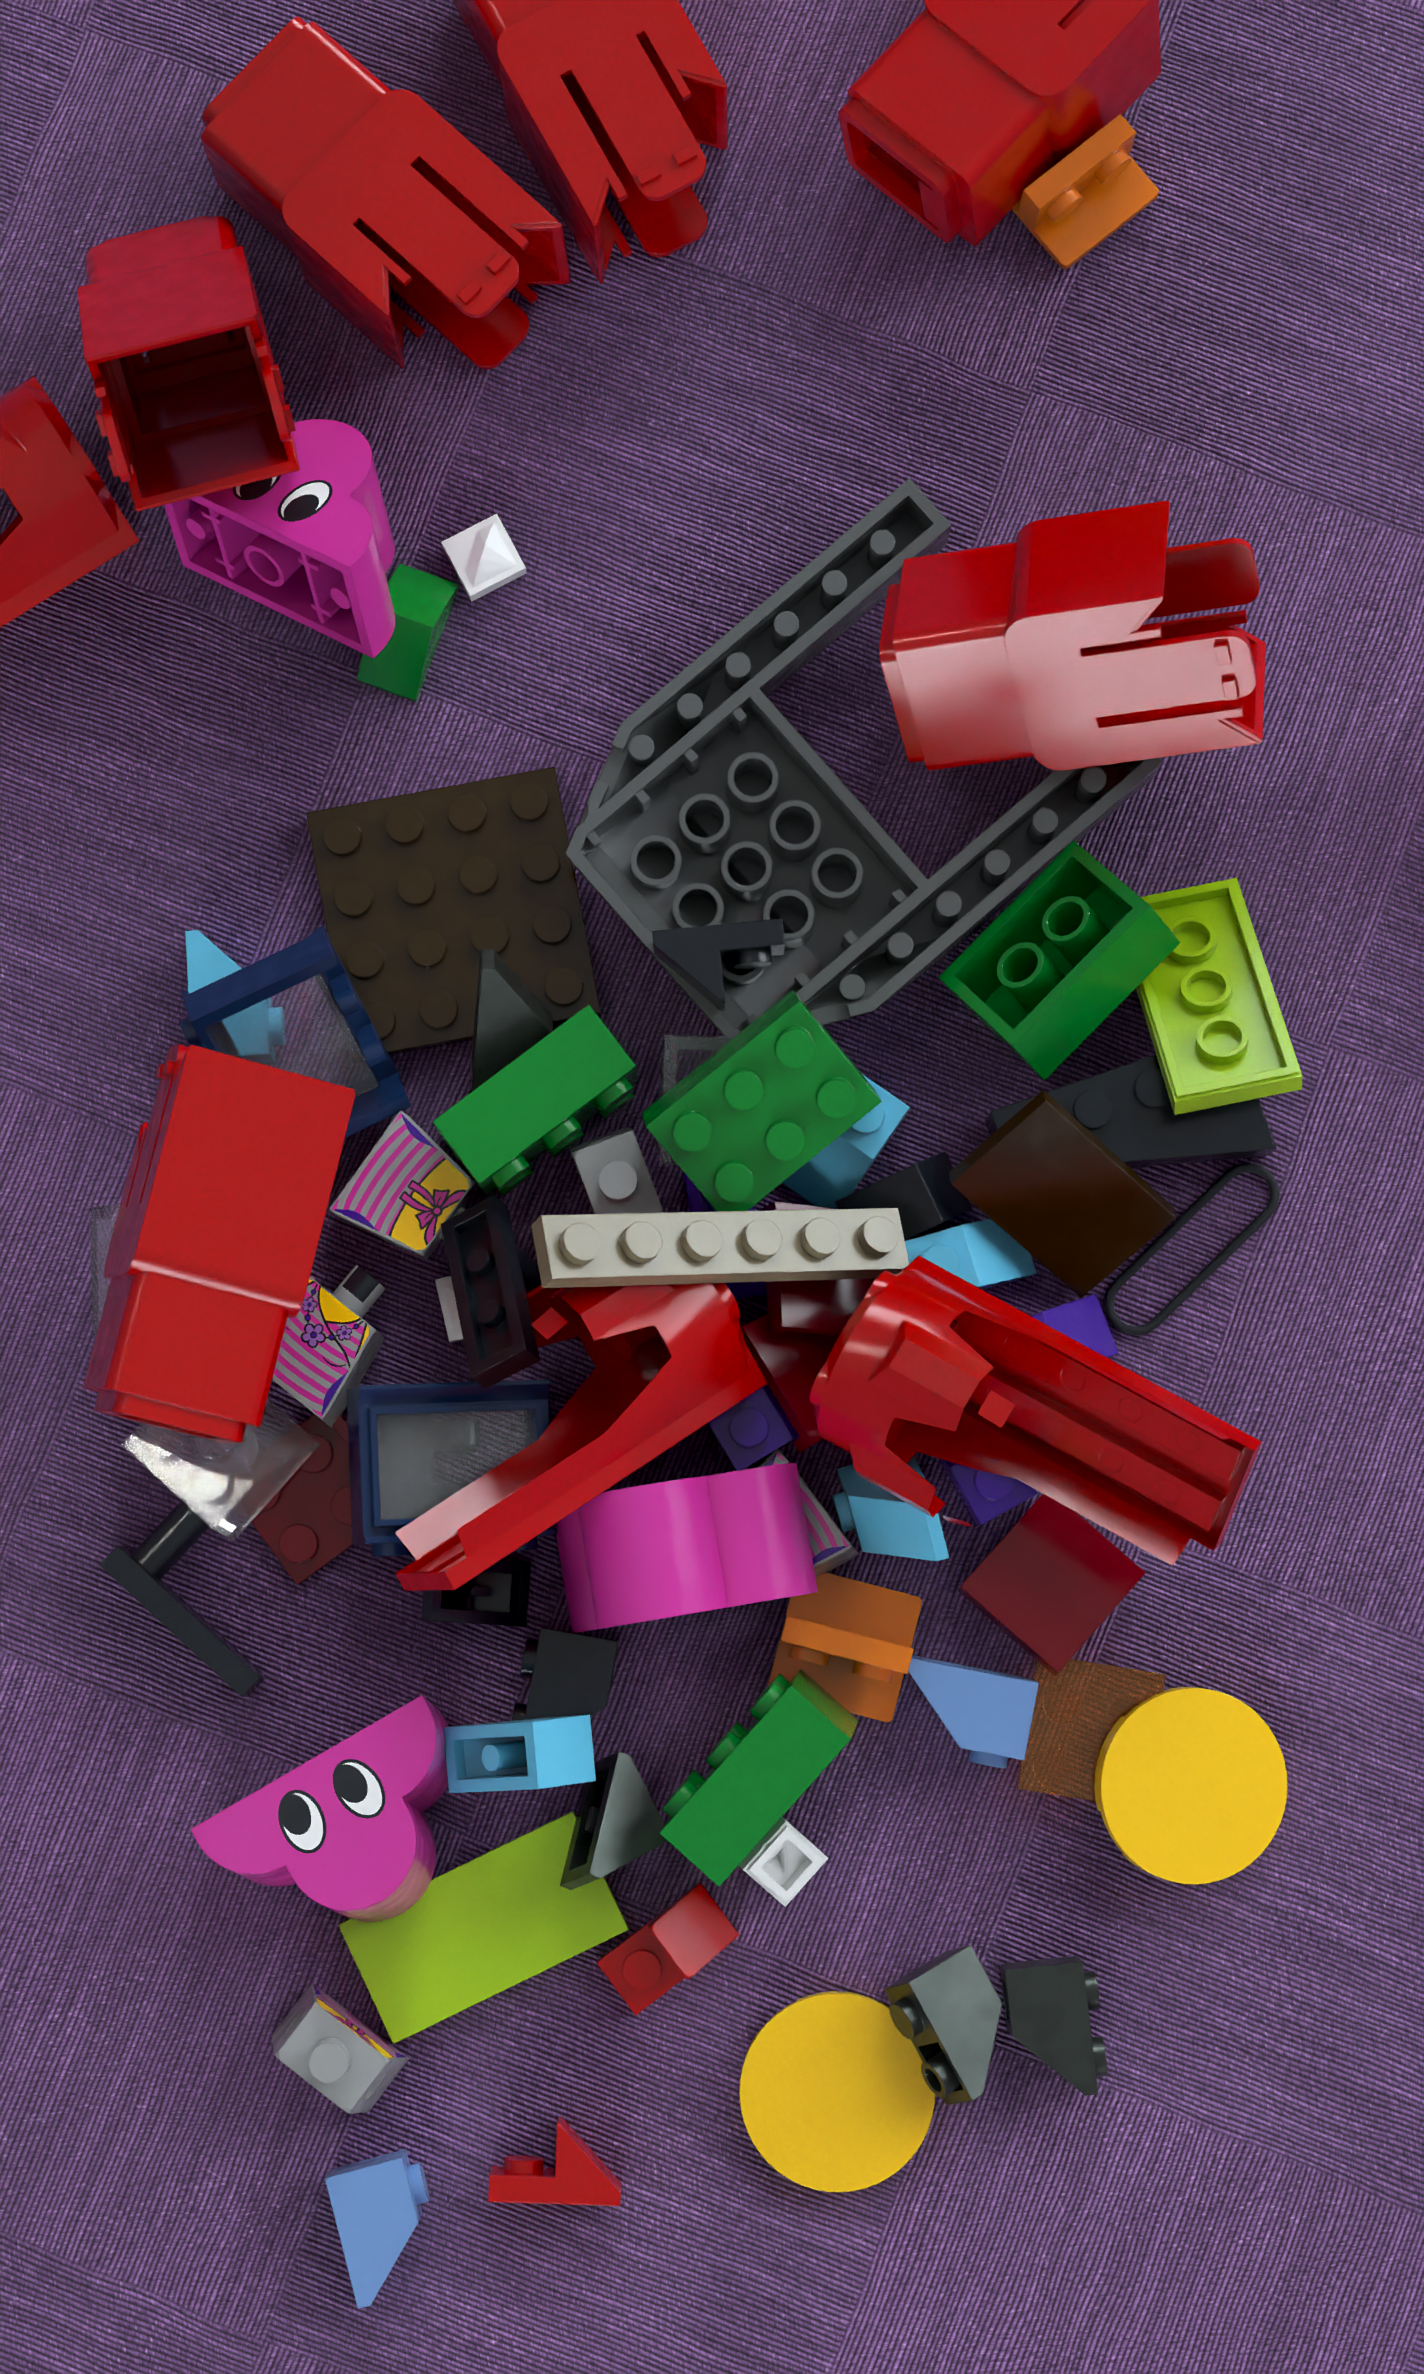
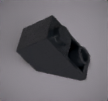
[512,1627,619,1721]

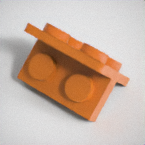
[1012,114,1159,270]
[768,1572,922,1722]

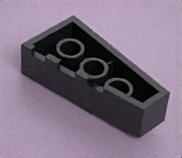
[985,1055,1277,1169]

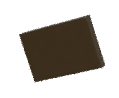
[949,1090,1176,1298]

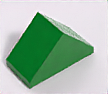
[357,564,459,702]

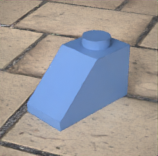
[908,1655,1039,1768]
[325,2149,430,2309]

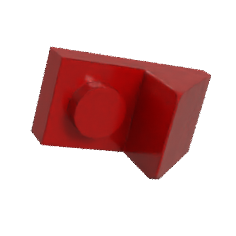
[597,1882,739,2016]
[488,2116,622,2206]

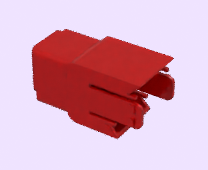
[453,0,728,284]
[838,0,1161,246]
[201,16,571,369]
[77,216,301,512]
[879,501,1266,771]
[83,1044,356,1443]

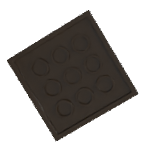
[306,767,601,1062]

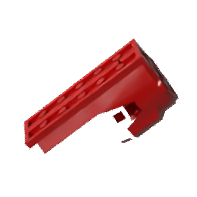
[0,376,140,628]
[809,1256,1262,1566]
[395,1283,767,1591]

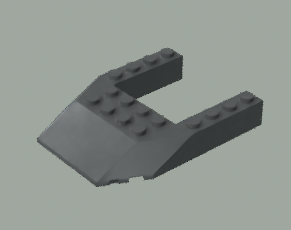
[565,478,1162,1042]

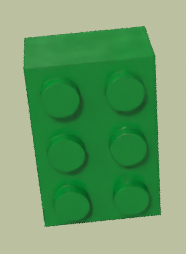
[938,840,1180,1081]
[642,990,882,1212]
[432,1004,638,1196]
[660,1669,859,1887]

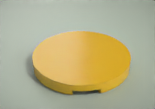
[1094,1687,1287,1884]
[739,1991,935,2192]

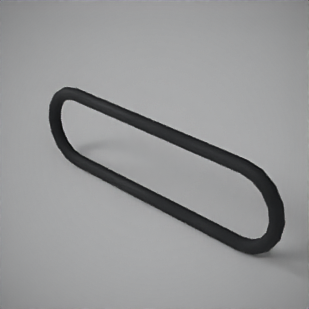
[1104,1163,1280,1336]

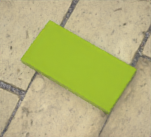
[1136,878,1302,1115]
[338,1810,629,2044]

